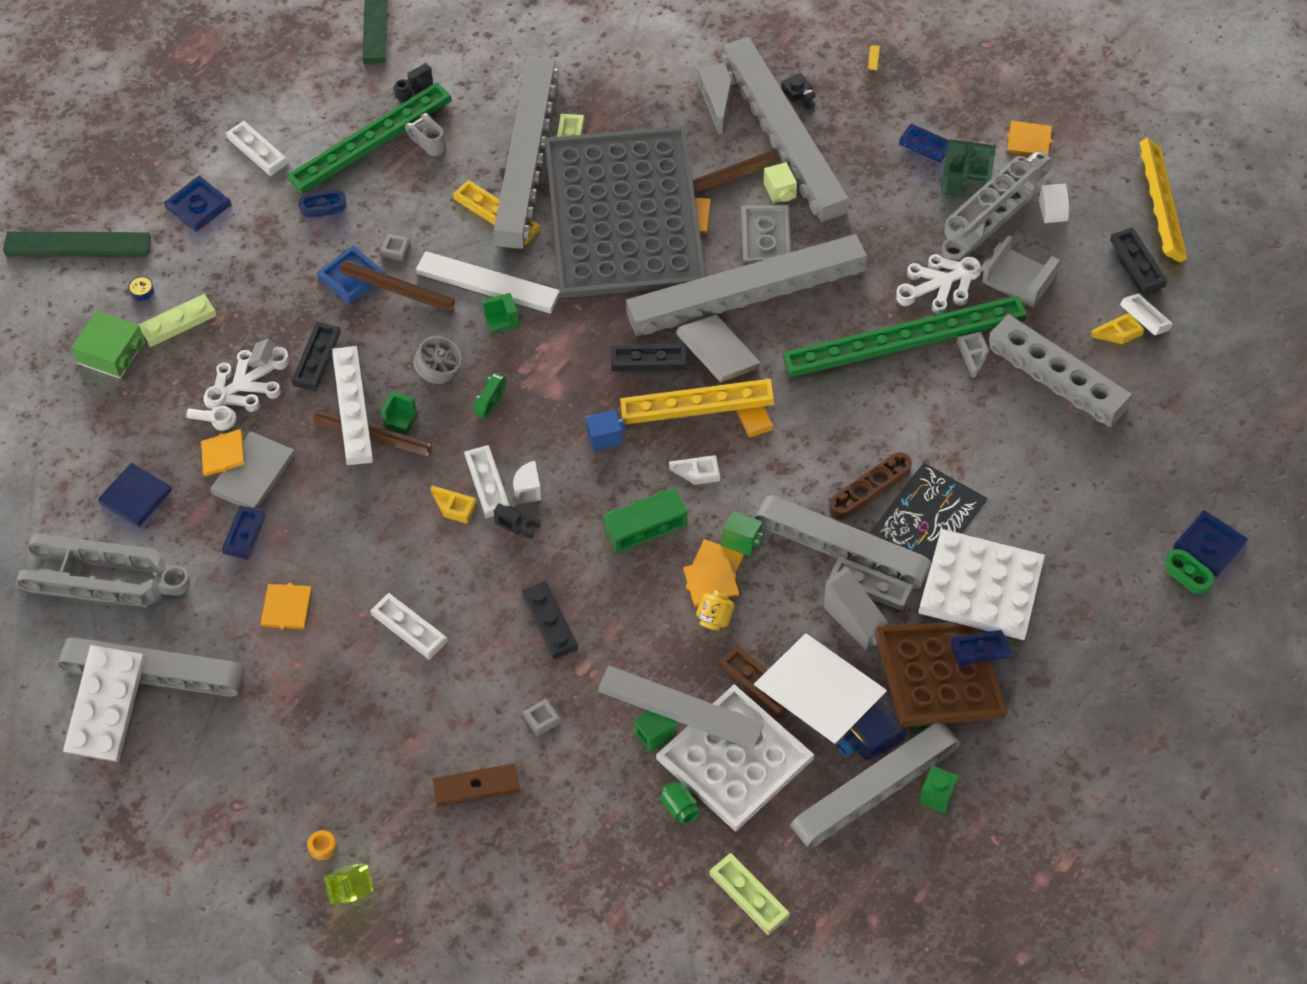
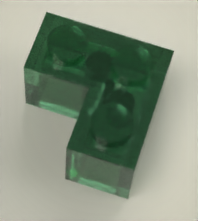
[941,139,996,197]

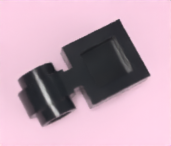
[393,63,433,102]

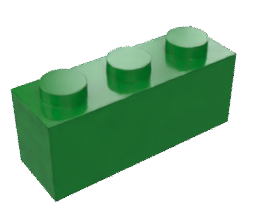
[603,488,688,554]

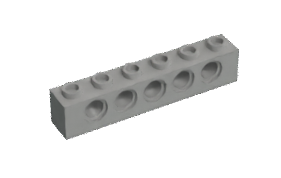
[988,314,1132,427]

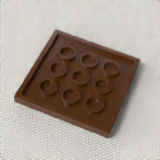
[874,622,1007,727]

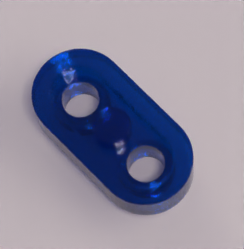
[298,190,347,218]

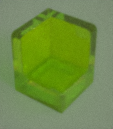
[323,863,373,904]

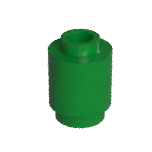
[660,782,700,825]

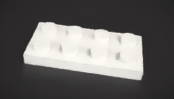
[63,645,146,763]

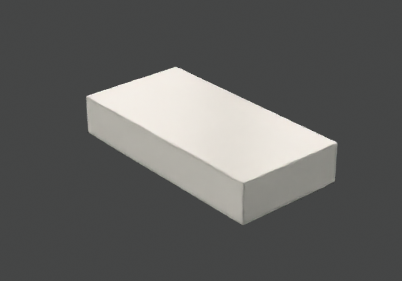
[1120,294,1173,336]

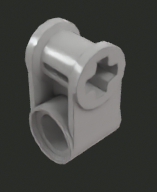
[405,113,446,156]

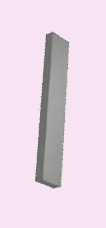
[598,666,764,750]

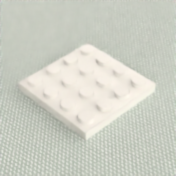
[918,529,1045,640]
[656,685,814,832]

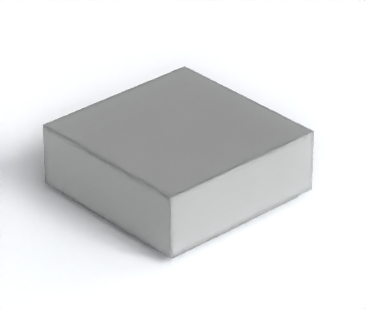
[380,234,411,262]
[247,338,275,368]
[523,699,561,737]

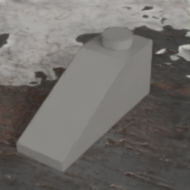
[698,63,734,135]

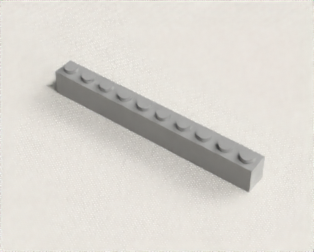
[721,37,849,223]
[494,56,559,249]
[626,234,867,337]

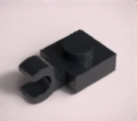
[781,73,816,109]
[493,503,541,539]

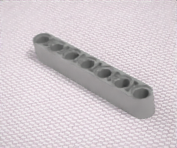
[754,495,931,589]
[57,638,245,697]
[790,723,960,849]

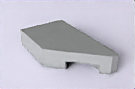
[957,332,989,378]

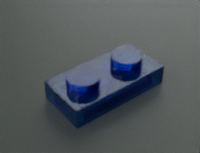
[899,123,952,163]
[222,506,266,559]
[949,630,1011,666]

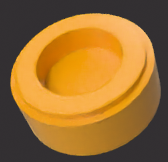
[307,830,337,861]

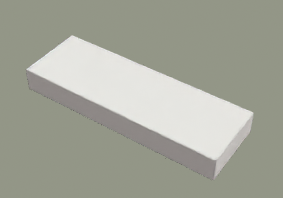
[226,121,289,176]
[464,445,510,518]
[370,593,448,660]

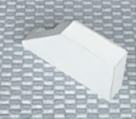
[669,455,720,485]

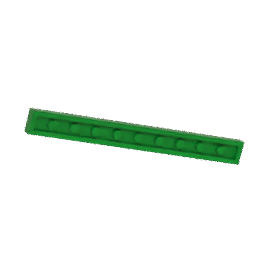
[783,296,1027,378]

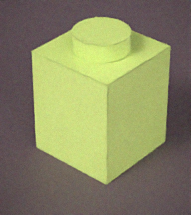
[764,162,797,204]

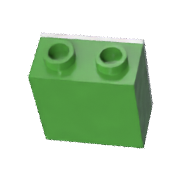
[71,310,145,378]

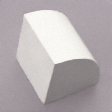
[1039,183,1069,223]
[513,461,542,505]

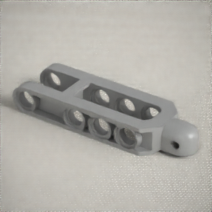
[941,151,1053,262]
[15,534,190,608]

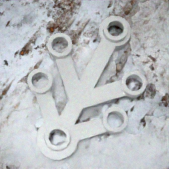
[896,254,982,315]
[204,347,289,412]

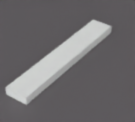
[416,251,560,314]

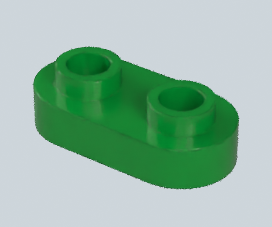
[473,373,507,419]
[1164,550,1214,594]

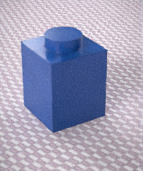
[586,410,626,451]

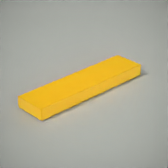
[453,180,541,245]

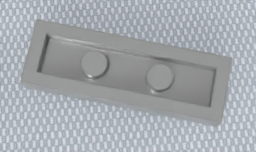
[829,557,913,611]

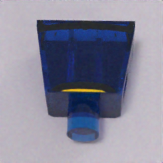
[836,700,906,760]

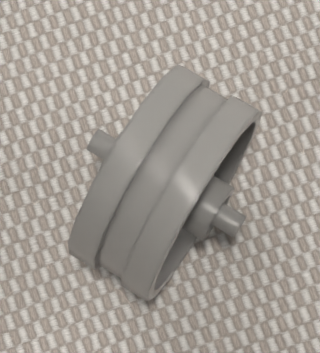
[413,336,462,384]

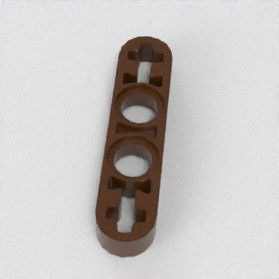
[829,452,912,520]

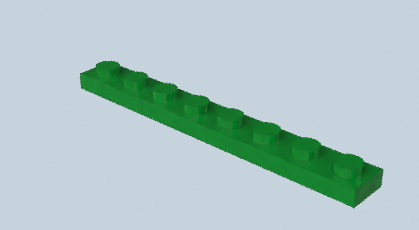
[287,82,452,194]

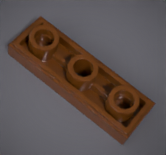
[432,763,520,807]

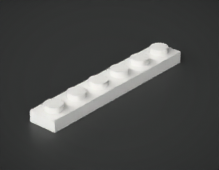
[332,346,373,465]

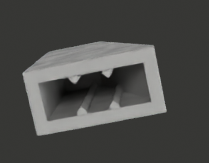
[824,566,888,651]

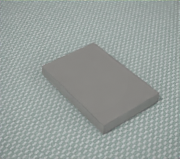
[741,205,791,266]
[676,315,761,383]
[210,431,295,513]

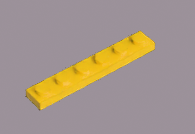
[1140,138,1188,263]
[620,379,774,425]

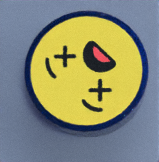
[128,276,154,301]

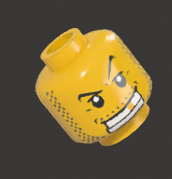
[696,589,735,631]

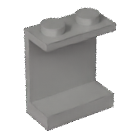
[981,235,1060,308]

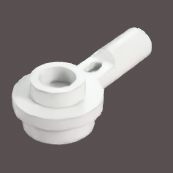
[186,406,237,431]

